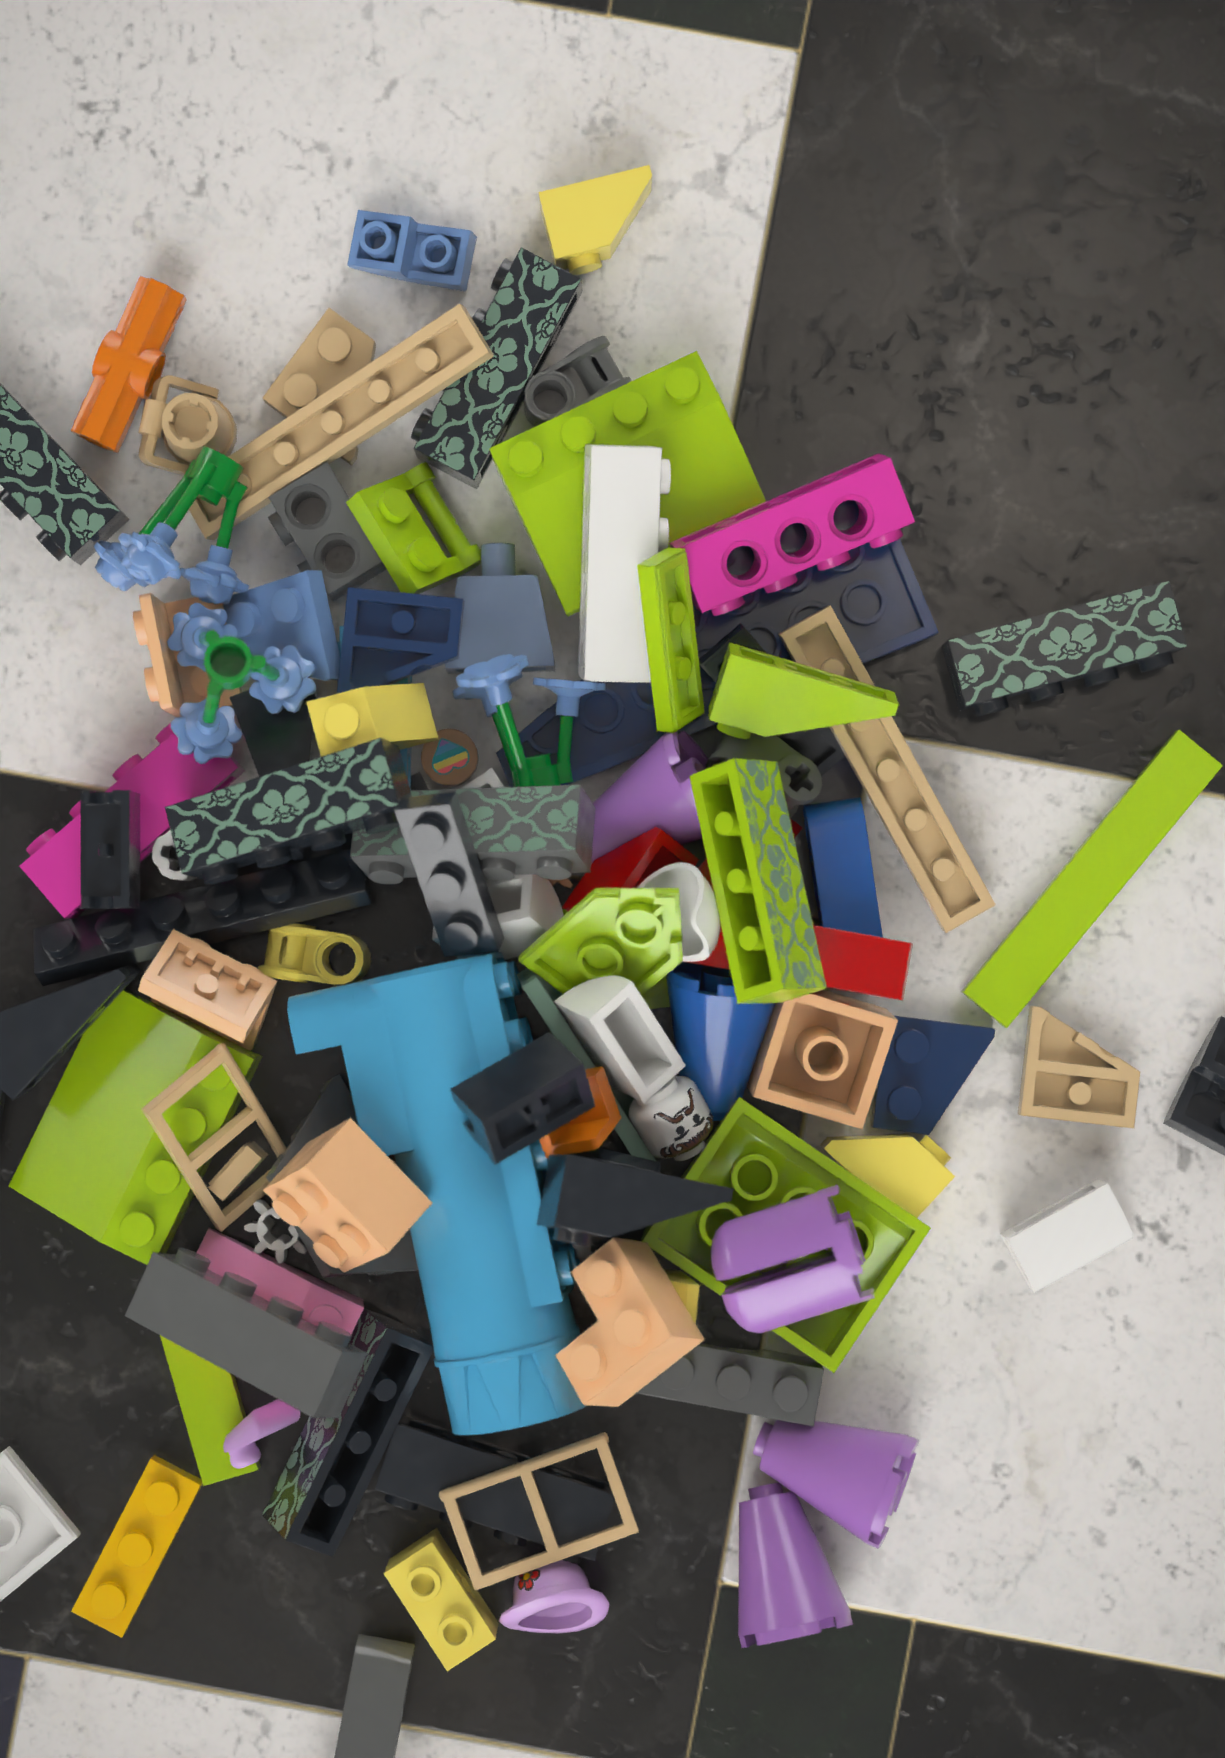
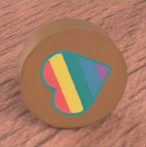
[421,729,479,786]

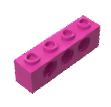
[669,453,915,616]

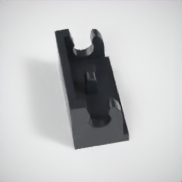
[81,790,140,909]
[450,1032,595,1165]

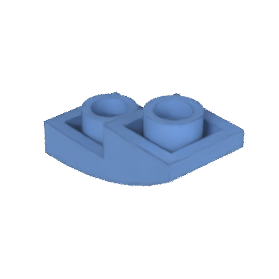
[347,210,477,291]

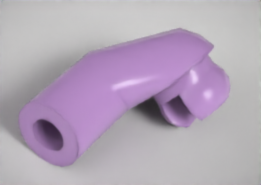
[223,1399,300,1469]

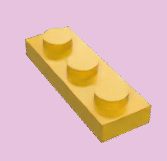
[71,1455,203,1638]

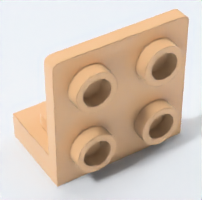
[133,593,242,717]
[138,929,277,1051]

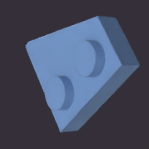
[223,570,340,681]

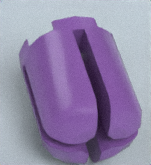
[711,1185,875,1333]

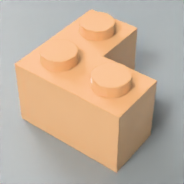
[555,1237,705,1407]

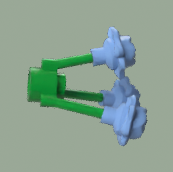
[94,446,249,605]
[167,603,316,764]

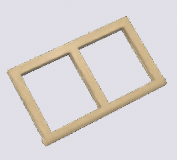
[141,1043,287,1232]
[439,1432,639,1591]

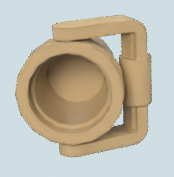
[138,375,237,475]

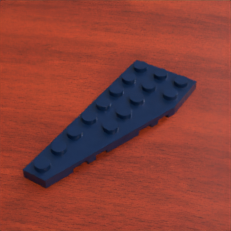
[496,500,939,787]

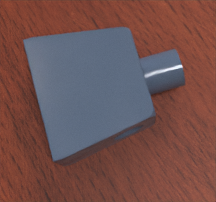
[445,543,555,674]

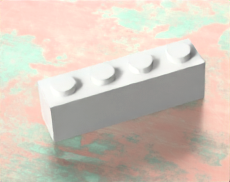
[578,444,671,683]

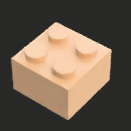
[747,990,898,1129]
[263,1118,432,1273]

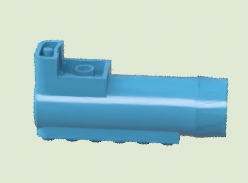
[287,952,587,1435]

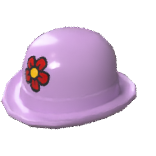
[499,1560,610,1633]

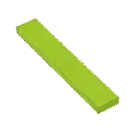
[961,730,1223,1028]

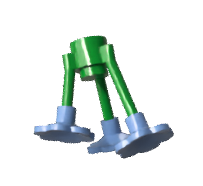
[452,654,606,787]

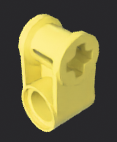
[258,923,371,985]

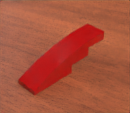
[682,925,913,1001]

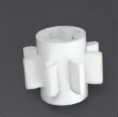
[244,1199,307,1263]

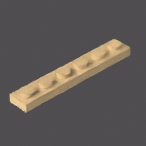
[189,303,494,540]
[778,606,996,933]

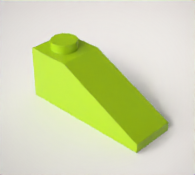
[709,642,899,739]

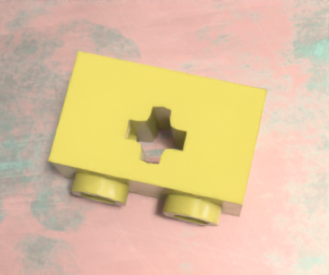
[384,1528,499,1671]

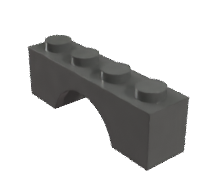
[596,1319,824,1426]

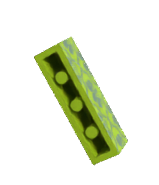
[689,758,827,1004]

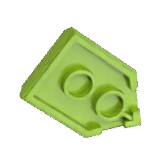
[518,888,683,996]

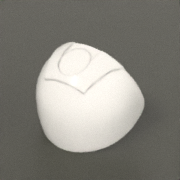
[637,863,721,962]

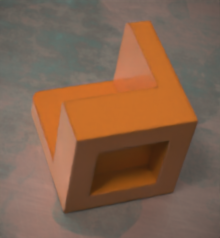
[539,1066,621,1158]

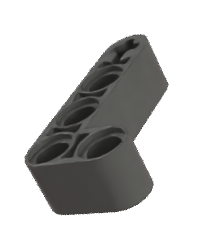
[334,1634,415,1758]

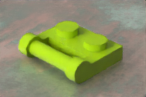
[346,462,481,594]

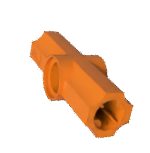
[71,276,187,453]

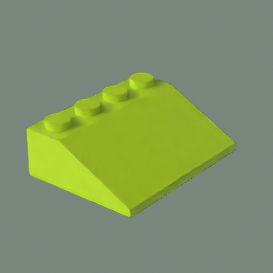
[489,351,766,617]
[9,989,263,1265]
[641,1097,931,1373]

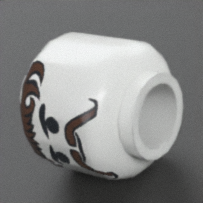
[629,1076,713,1161]

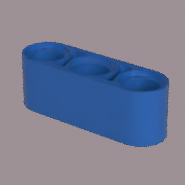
[803,797,883,938]

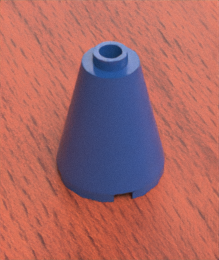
[666,962,776,1121]

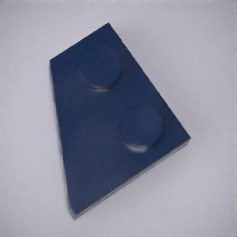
[337,587,465,694]
[871,1015,995,1135]

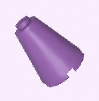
[591,731,708,863]
[753,1420,919,1549]
[738,1482,853,1648]

